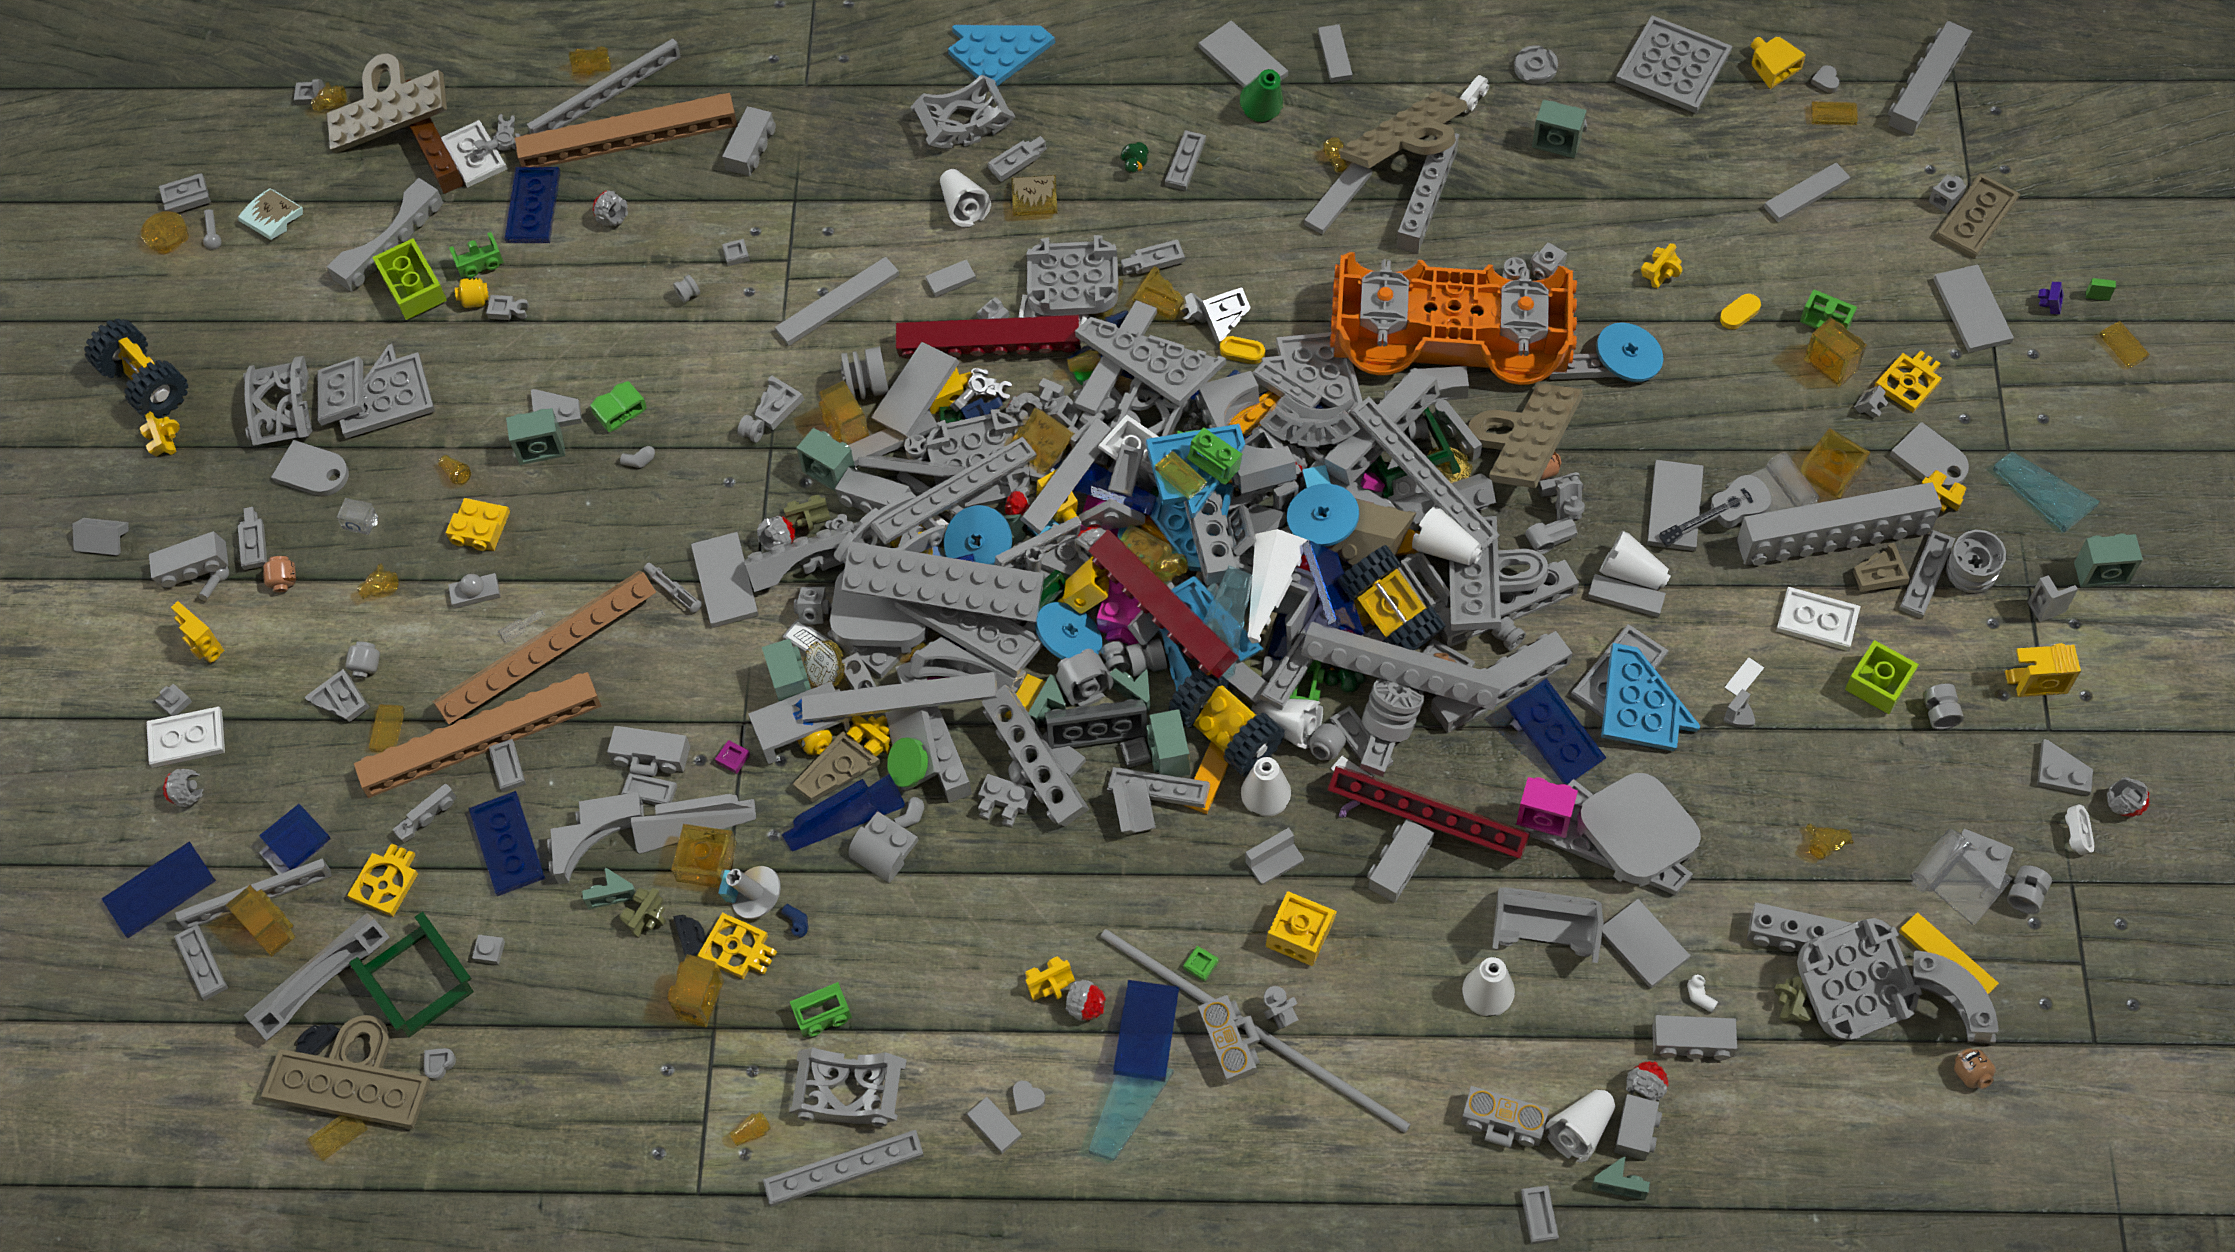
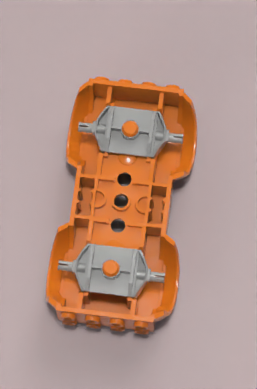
[1330,252,1577,385]

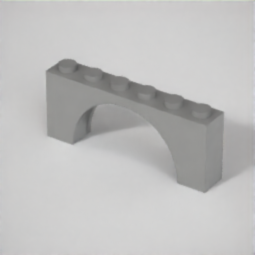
[1195,371,1297,494]

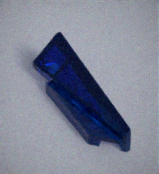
[1051,452,1157,516]
[782,774,905,851]

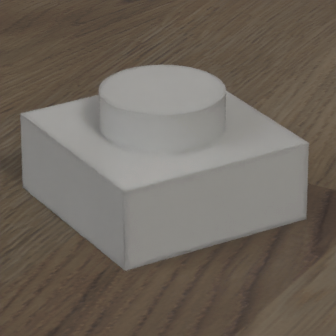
[472,935,505,965]

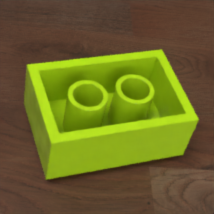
[372,238,447,320]

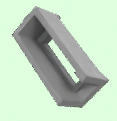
[1400,552,1450,613]

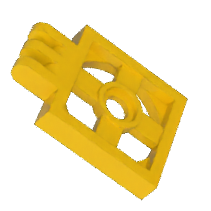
[1874,351,1942,413]
[347,844,418,917]
[697,912,777,979]

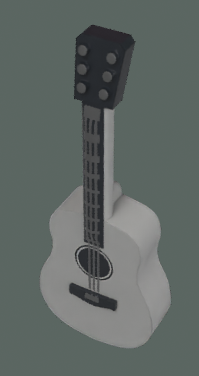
[1659,475,1771,547]

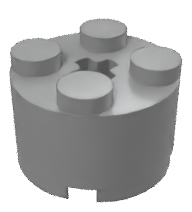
[1056,649,1113,706]

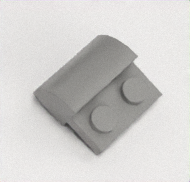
[849,811,919,883]

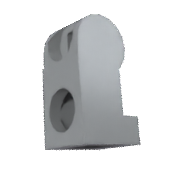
[838,653,876,690]

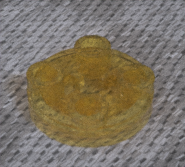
[141,211,189,255]

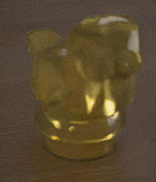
[311,82,347,111]
[1153,544,1188,582]
[357,564,399,599]
[1806,823,1854,860]

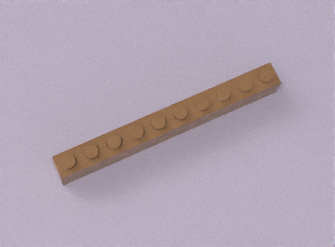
[515,93,738,171]
[432,571,656,724]
[354,672,602,798]

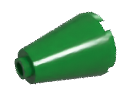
[1239,69,1283,122]

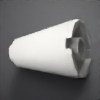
[940,169,991,227]
[1412,507,1483,565]
[1600,531,1671,590]
[1251,699,1323,749]
[1241,757,1291,817]
[1462,957,1515,1016]
[1545,1090,1615,1163]

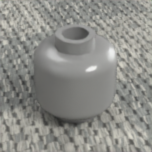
[345,641,380,678]
[1309,724,1346,760]

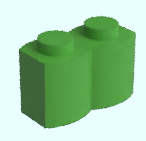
[590,381,647,432]

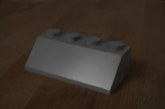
[1044,699,1147,749]

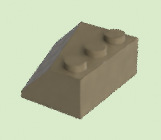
[1324,498,1416,565]

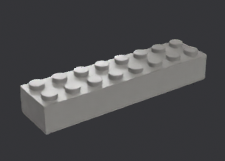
[1737,482,1942,565]
[841,541,1045,623]

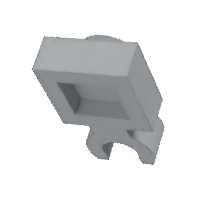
[486,295,529,320]
[799,548,844,573]

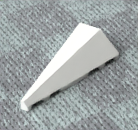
[1248,529,1310,644]

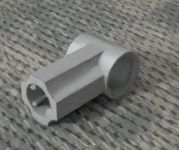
[1525,517,1578,554]

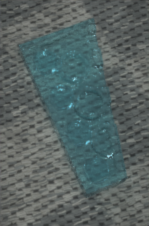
[1993,452,2100,533]
[1203,565,1253,676]
[1089,1054,1174,1161]

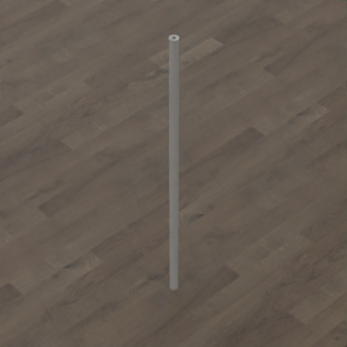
[1101,929,1411,1133]

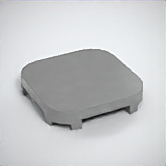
[1027,235,1119,316]
[927,409,1030,509]
[830,571,928,653]
[1577,773,1701,887]
[1797,918,1922,1040]

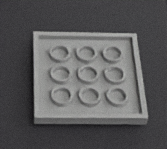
[1615,15,1733,113]

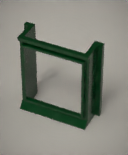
[1370,407,1461,498]
[349,911,474,1038]

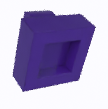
[2038,282,2064,314]

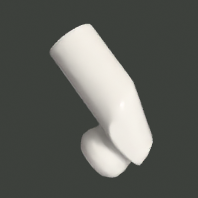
[1687,975,1718,1013]

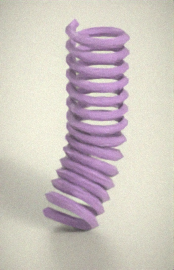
[1339,800,1360,818]

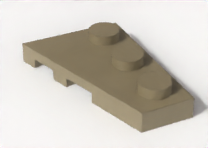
[793,731,880,802]

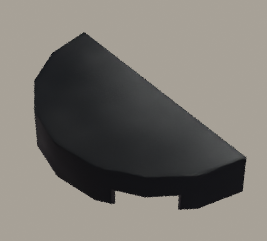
[673,915,706,963]
[296,1024,340,1056]

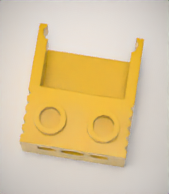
[2005,643,2081,697]
[1266,891,1337,966]

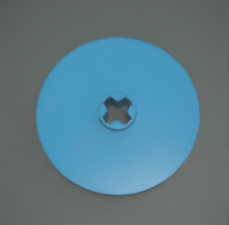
[1596,323,1663,382]
[1287,484,1359,547]
[944,505,1012,565]
[1035,602,1102,659]

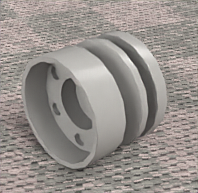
[840,346,889,401]
[1946,530,2006,593]
[1362,678,1424,742]

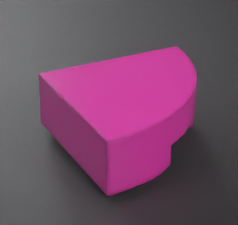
[1360,473,1385,492]
[1105,627,1139,646]

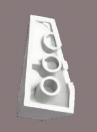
[1098,415,1158,473]

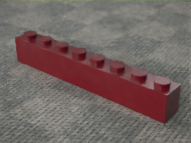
[896,315,1081,359]
[1088,529,1239,679]
[1328,765,1531,858]

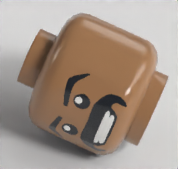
[1954,1048,1996,1089]

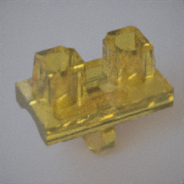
[569,46,612,76]

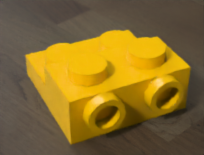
[446,498,510,551]
[171,601,225,663]

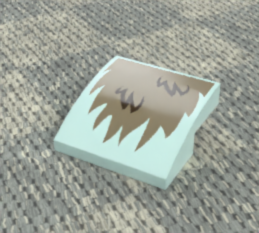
[238,188,303,240]

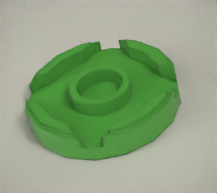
[888,737,928,787]

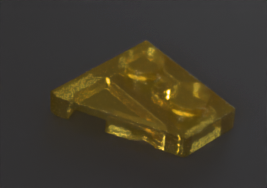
[1133,266,1184,320]

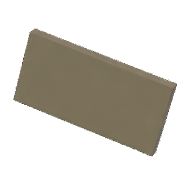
[1934,173,2020,259]

